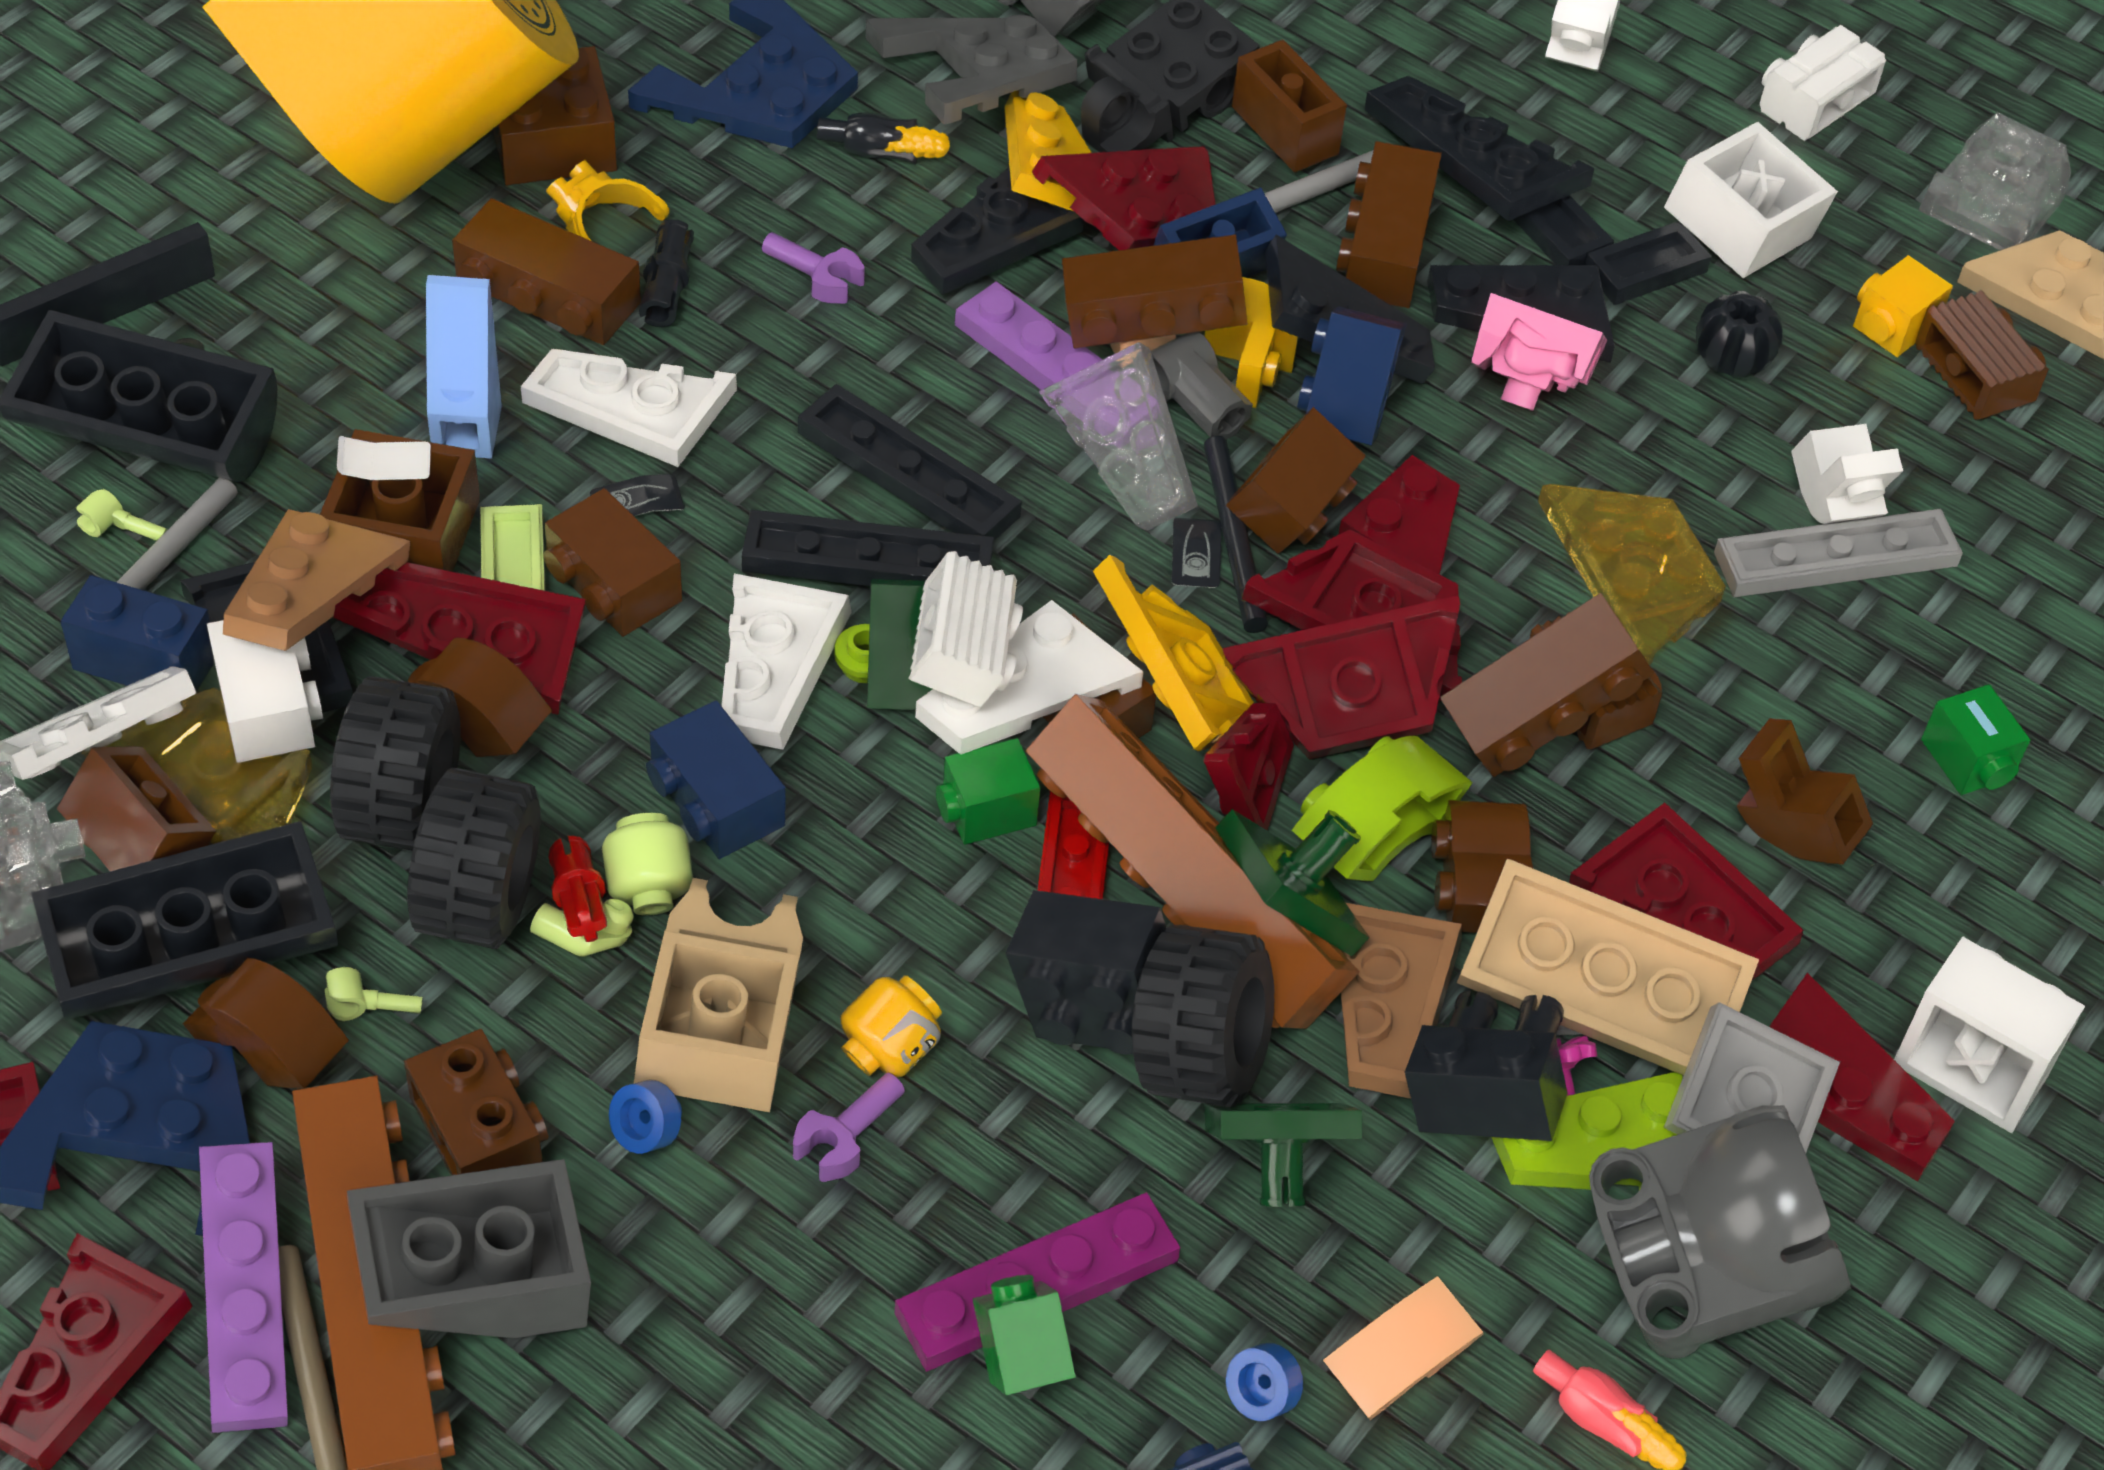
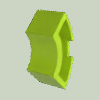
[1291,736,1473,881]

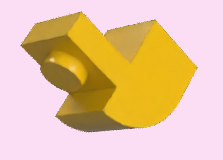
[1205,277,1298,408]

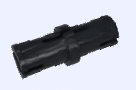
[639,219,694,327]

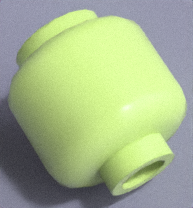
[602,813,693,915]

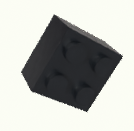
[1006,890,1167,1055]

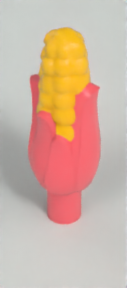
[1533,1349,1687,1470]

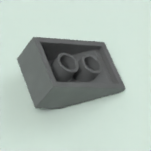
[347,1159,591,1338]

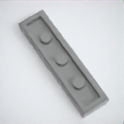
[1714,509,1963,597]

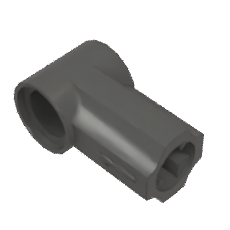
[1140,332,1253,440]

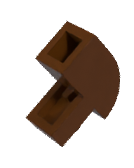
[408,638,552,757]
[1737,718,1873,865]
[183,958,349,1089]

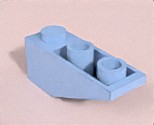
[426,275,502,459]

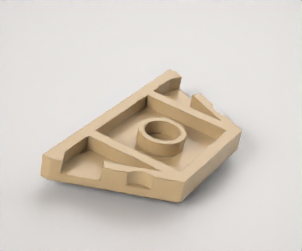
[1957,230,2104,359]

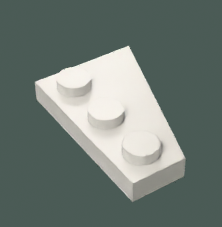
[521,349,737,467]
[722,573,852,750]
[915,600,1143,755]
[0,666,197,780]

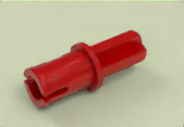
[548,836,607,942]

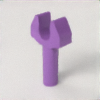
[762,232,865,304]
[793,1073,905,1182]

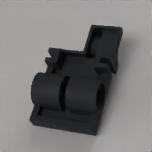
[1081,0,1260,152]

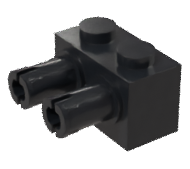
[1405,991,1568,1141]

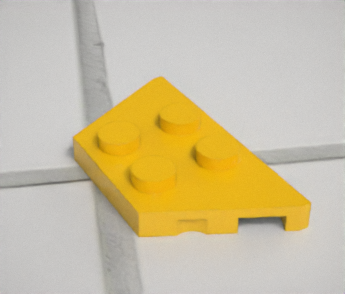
[1093,555,1254,751]

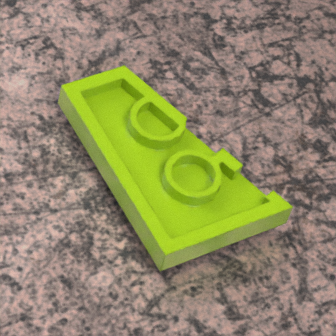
[1491,1072,1683,1190]

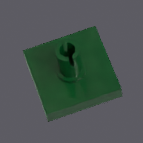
[867,579,932,710]
[1215,809,1370,956]
[1205,1103,1362,1207]

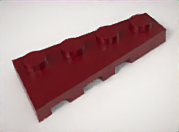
[333,562,586,715]

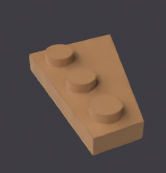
[222,509,410,651]
[1339,903,1462,1099]

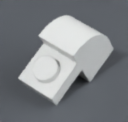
[1545,0,1620,72]
[1791,424,1903,524]

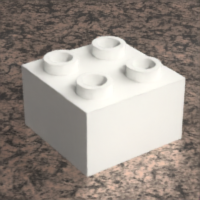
[1664,122,1838,278]
[1894,937,2085,1133]

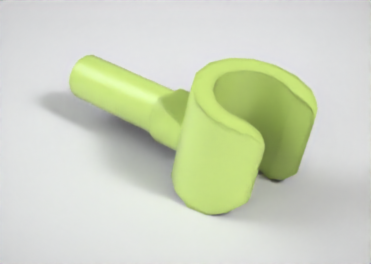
[76,489,168,541]
[324,967,423,1021]

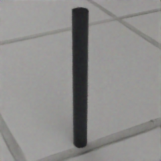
[1204,436,1268,633]

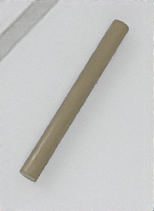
[278,1245,348,1470]

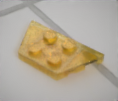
[1538,484,1726,665]
[81,687,313,844]

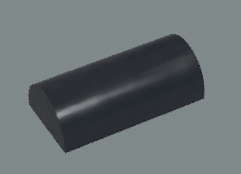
[0,310,278,482]
[31,821,338,1021]

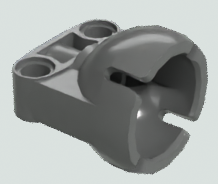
[1589,1105,1851,1359]

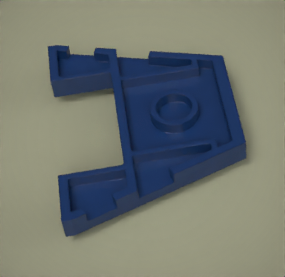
[628,0,858,148]
[0,1021,250,1236]

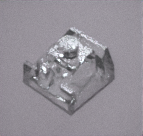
[1919,112,2071,250]
[0,761,86,952]

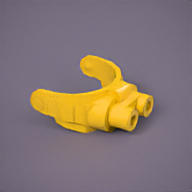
[546,160,670,241]

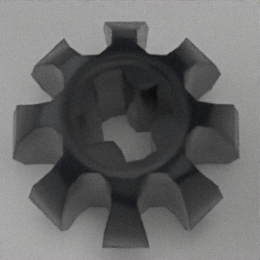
[1696,291,1783,378]

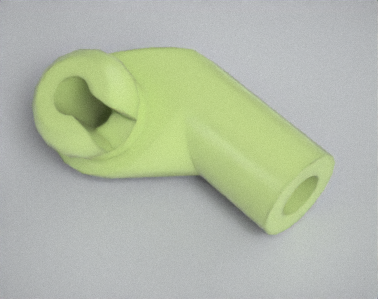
[530,899,634,957]

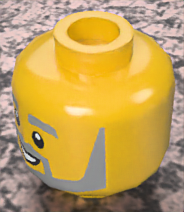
[841,976,942,1077]

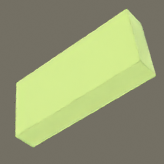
[480,504,545,591]

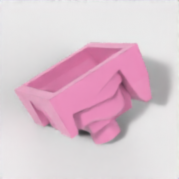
[1471,293,1607,411]

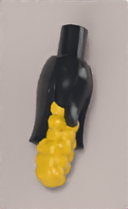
[817,113,950,165]

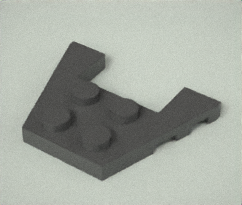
[866,15,1077,124]

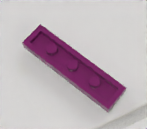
[894,1192,1180,1372]

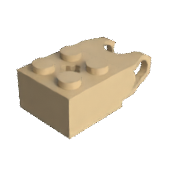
[634,878,803,1112]

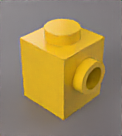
[1853,255,1953,357]

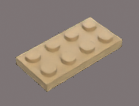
[1457,858,1759,1075]

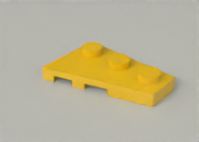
[1004,91,1091,211]

